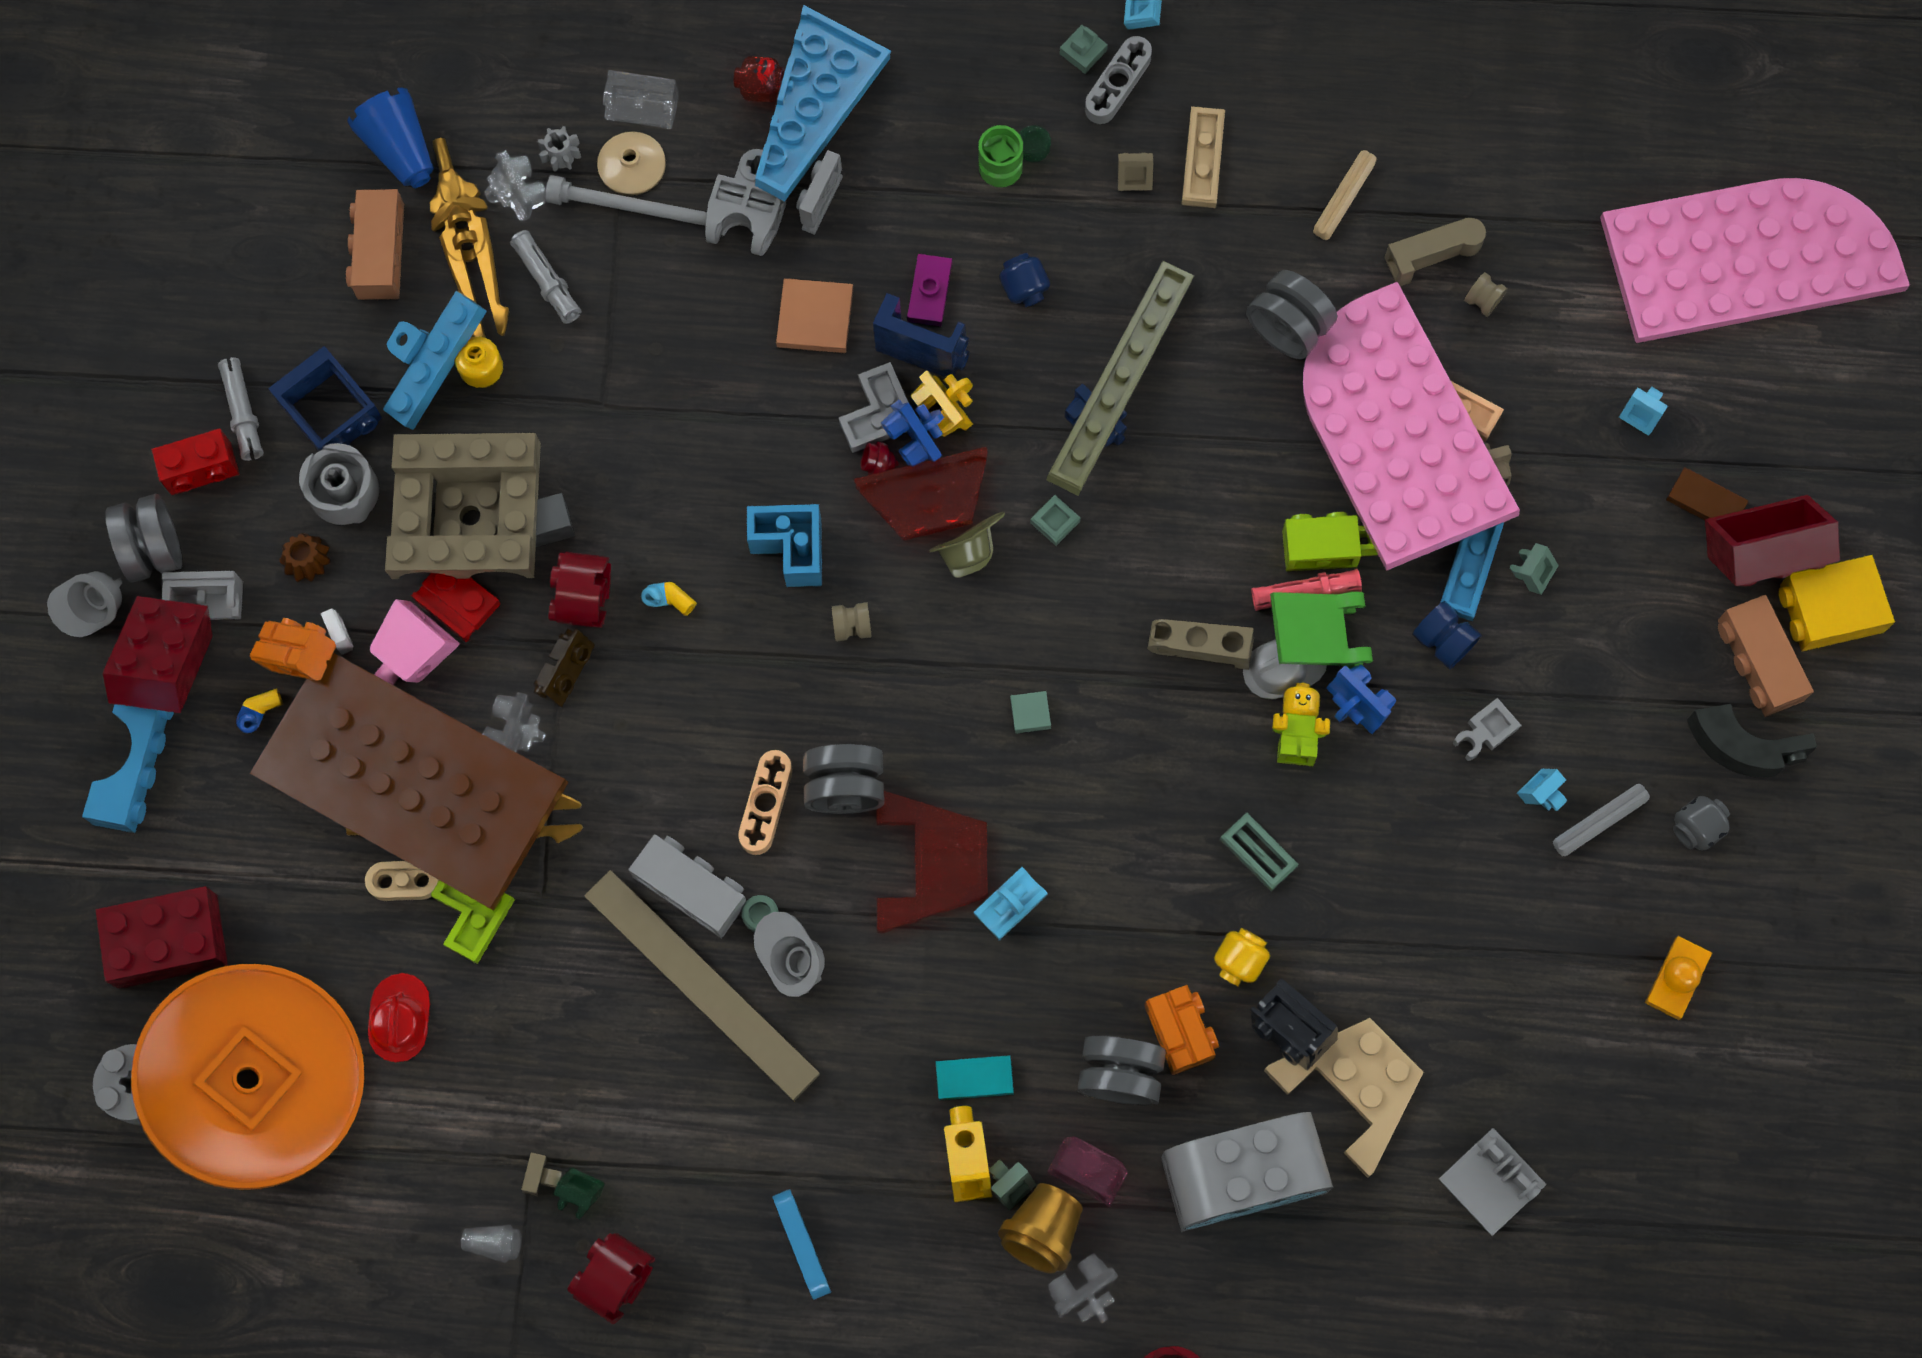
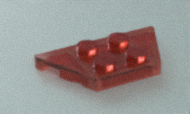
[854,447,988,541]

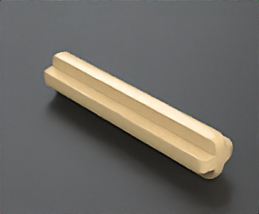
[1313,150,1377,240]

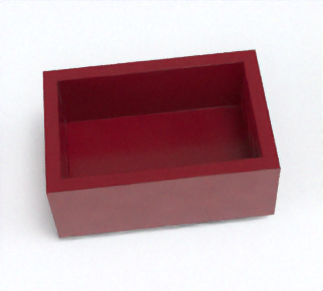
[1705,495,1840,586]
[103,596,213,713]
[96,886,228,989]

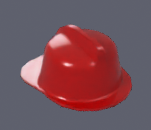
[368,973,430,1062]

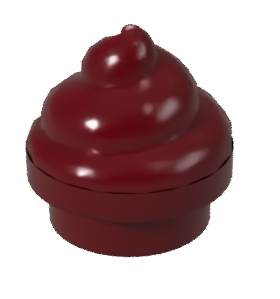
[861,441,899,477]

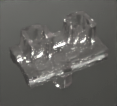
[485,151,546,221]
[483,692,546,752]
[1048,1253,1118,1323]

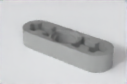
[1085,36,1152,124]

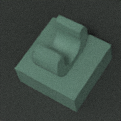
[1060,25,1108,74]
[1510,543,1558,595]
[989,1160,1036,1211]

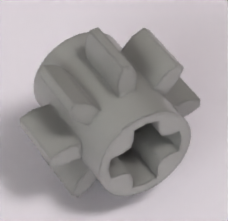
[537,126,581,172]

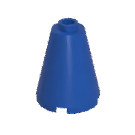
[347,87,433,188]

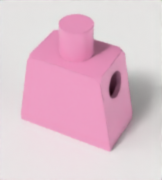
[370,599,460,685]

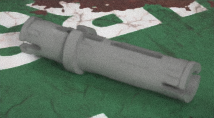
[510,230,582,324]
[218,357,264,461]

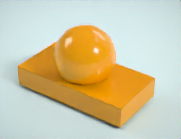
[1645,936,1712,1020]

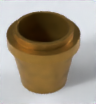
[998,1183,1083,1273]

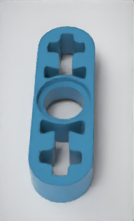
[772,1189,831,1300]

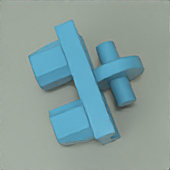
[974,867,1048,940]

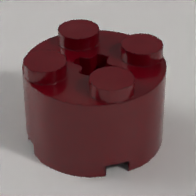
[548,552,611,628]
[567,1233,656,1324]

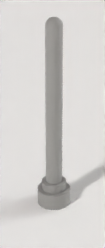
[545,175,707,225]

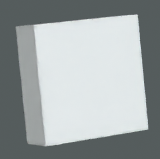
[321,609,354,655]

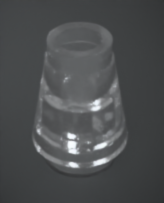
[461,1224,521,1263]

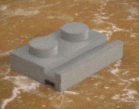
[796,150,843,235]

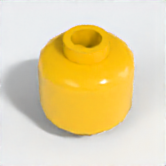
[454,337,503,388]
[1214,928,1270,986]

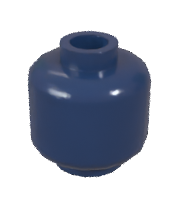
[999,253,1050,307]

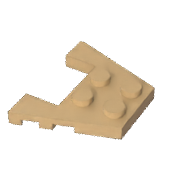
[1264,1018,1424,1178]

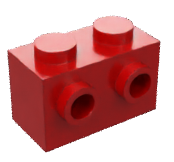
[151,428,240,495]

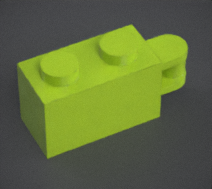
[1282,512,1378,571]

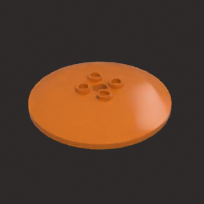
[131,964,364,1190]

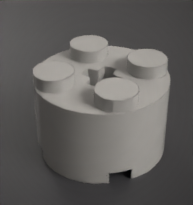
[299,443,379,525]
[93,1044,141,1126]

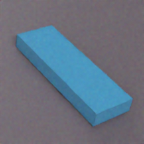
[1440,522,1504,621]

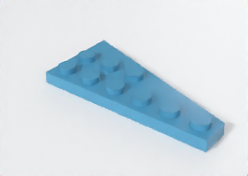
[755,5,891,202]

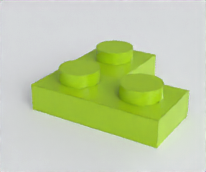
[431,880,515,964]

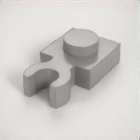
[1453,698,1521,761]

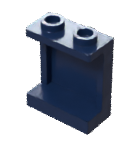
[873,293,970,377]

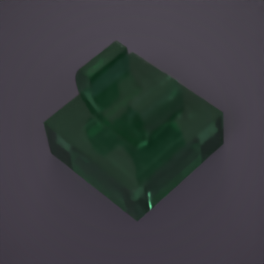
[553,1167,605,1219]

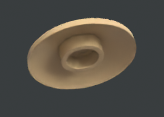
[597,132,666,196]

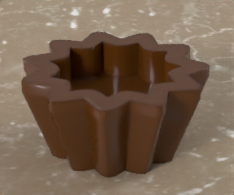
[279,533,331,582]

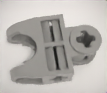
[705,149,786,256]

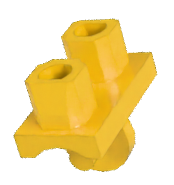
[911,371,973,437]

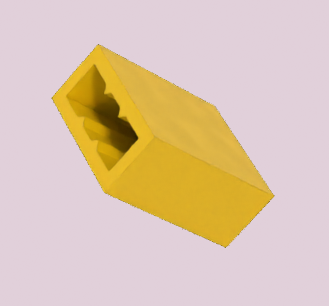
[1779,555,1895,652]

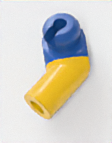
[236,688,283,733]

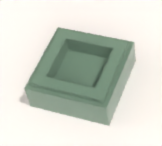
[1030,495,1081,546]
[1010,691,1051,733]

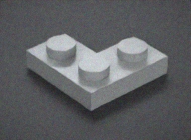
[839,362,908,453]

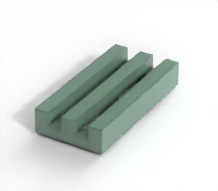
[1220,813,1299,892]

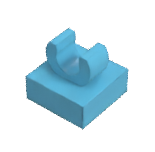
[1619,386,1668,436]
[1517,769,1567,811]

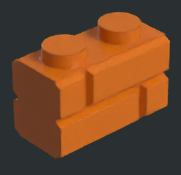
[250,618,336,681]
[1144,985,1219,1075]

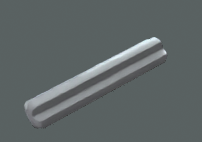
[1553,784,1650,856]

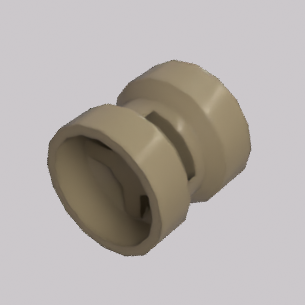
[832,602,872,641]

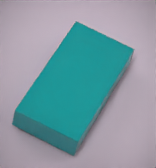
[936,1055,1014,1101]

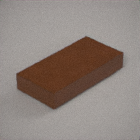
[1666,467,1749,520]

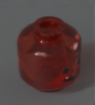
[734,56,785,103]

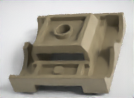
[385,433,541,579]

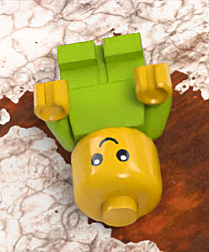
[1272,683,1330,766]

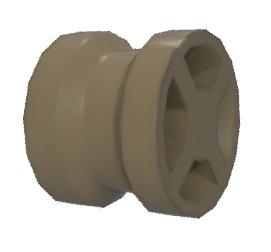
[1464,272,1508,317]

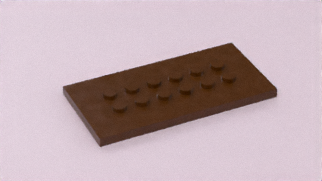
[250,653,569,911]

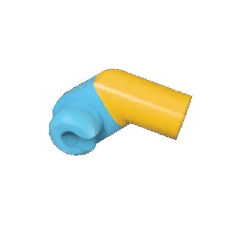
[641,582,697,616]

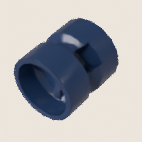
[1412,601,1482,669]

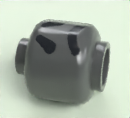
[1673,796,1730,850]

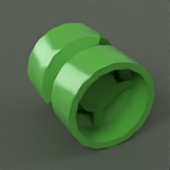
[978,125,1023,187]

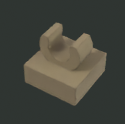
[1117,153,1153,191]
[521,1152,562,1196]

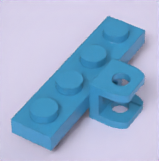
[383,291,487,430]

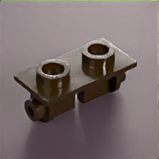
[533,629,595,707]

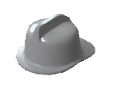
[47,571,123,637]
[1243,639,1327,700]
[754,912,825,997]

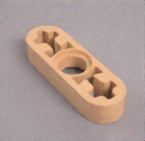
[738,750,792,855]

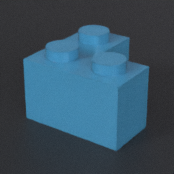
[747,504,822,587]

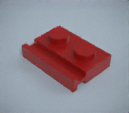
[411,573,501,643]

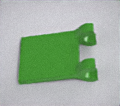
[1270,592,1373,669]

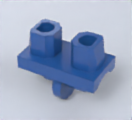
[881,400,944,467]
[1326,664,1396,734]

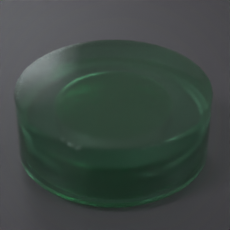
[1019,125,1051,162]

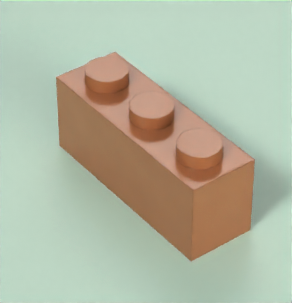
[346,189,404,300]
[1718,595,1814,717]

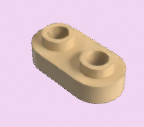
[365,861,439,901]

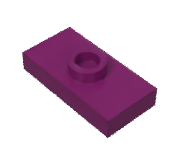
[907,254,952,327]

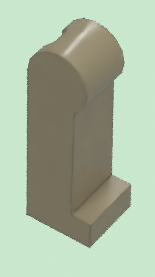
[1384,218,1486,287]
[1147,619,1254,670]

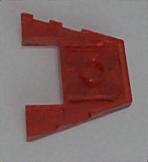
[877,791,988,933]

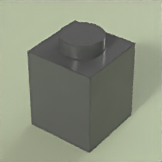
[536,493,575,547]

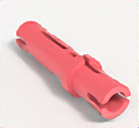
[1251,569,1362,611]

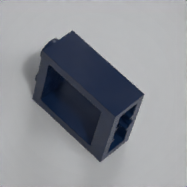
[268,346,382,451]

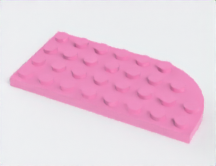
[1600,178,1910,343]
[1303,282,1520,571]

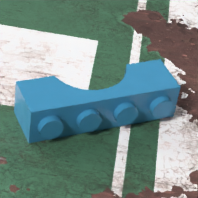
[82,704,174,833]

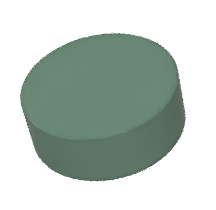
[742,895,779,933]

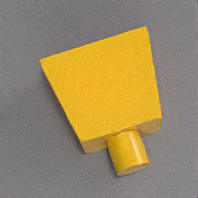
[944,1106,992,1202]

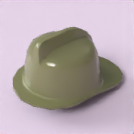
[929,512,1005,578]

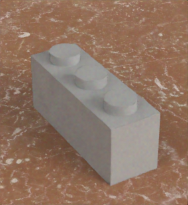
[628,834,746,939]

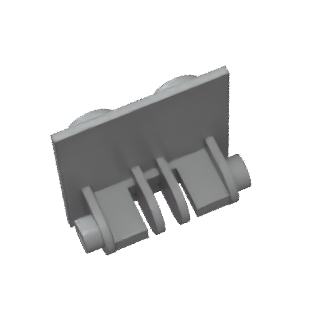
[1439,1128,1547,1236]

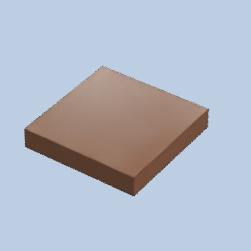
[776,278,853,353]

